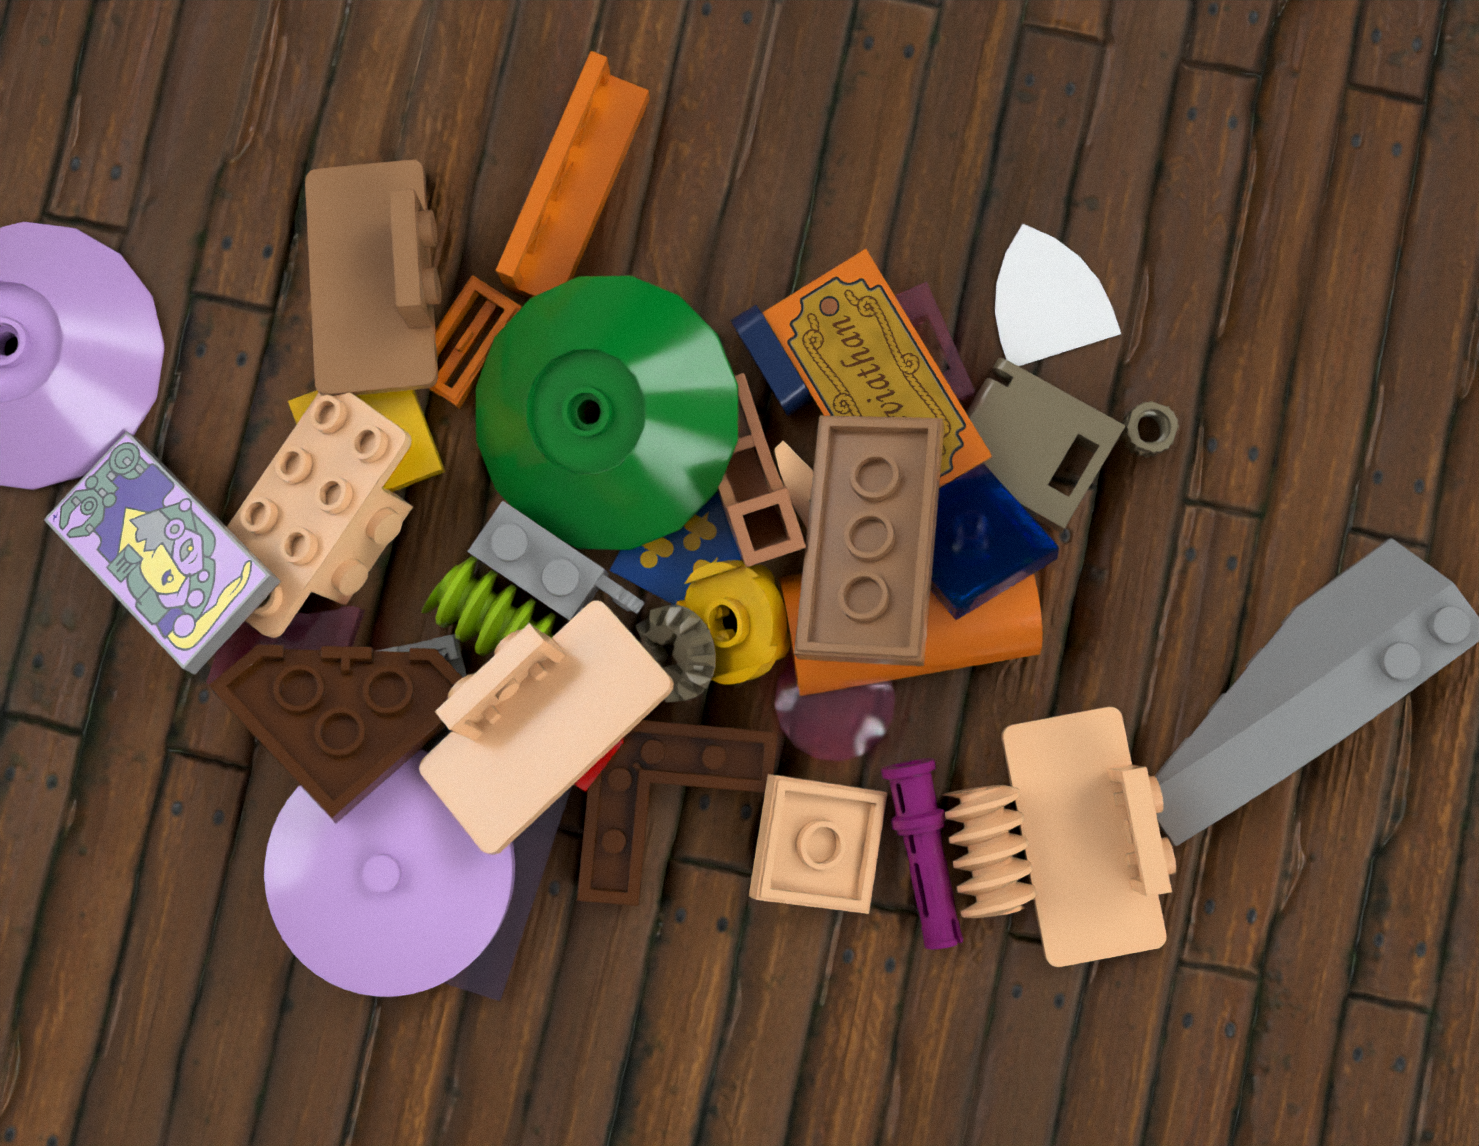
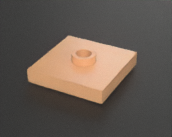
[749,774,888,914]

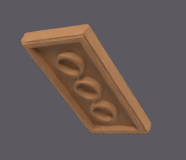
[794,416,944,666]

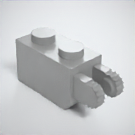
[467,500,644,621]

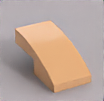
[773,441,813,536]

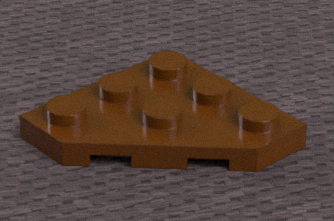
[208,644,463,824]

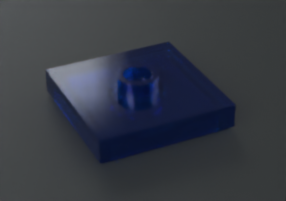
[931,463,1059,620]

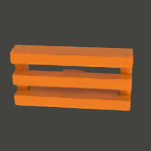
[428,275,522,409]

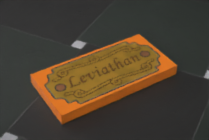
[762,249,992,489]

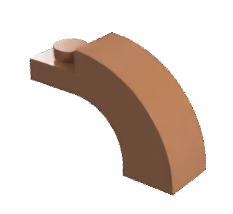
[718,373,806,567]

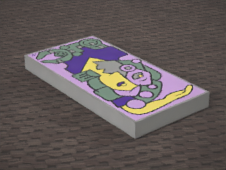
[44,431,281,674]

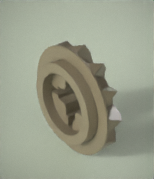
[636,605,716,703]

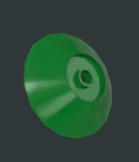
[476,275,738,550]

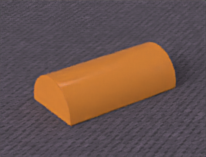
[778,536,1043,696]

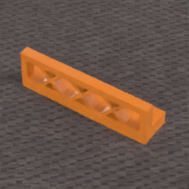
[496,51,650,298]

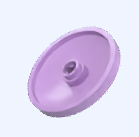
[264,749,515,997]

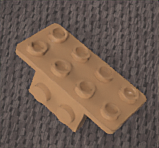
[305,160,441,396]

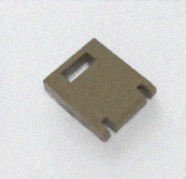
[961,358,1125,534]

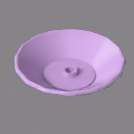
[0,221,165,490]

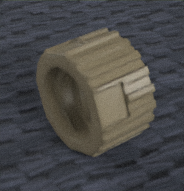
[1120,400,1179,458]

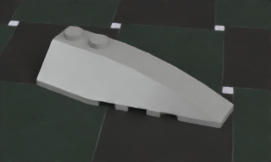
[1154,538,1479,846]

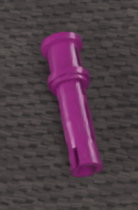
[881,758,963,950]

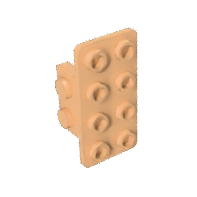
[227,392,413,638]
[419,600,674,855]
[1001,707,1176,967]

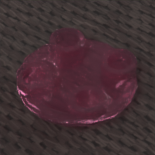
[775,659,895,761]

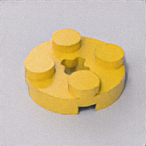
[676,560,791,684]

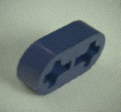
[730,305,814,417]

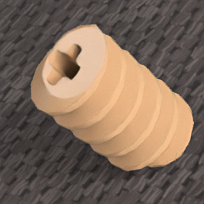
[942,785,1037,918]

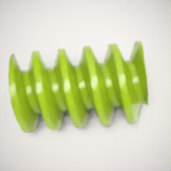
[421,555,556,657]

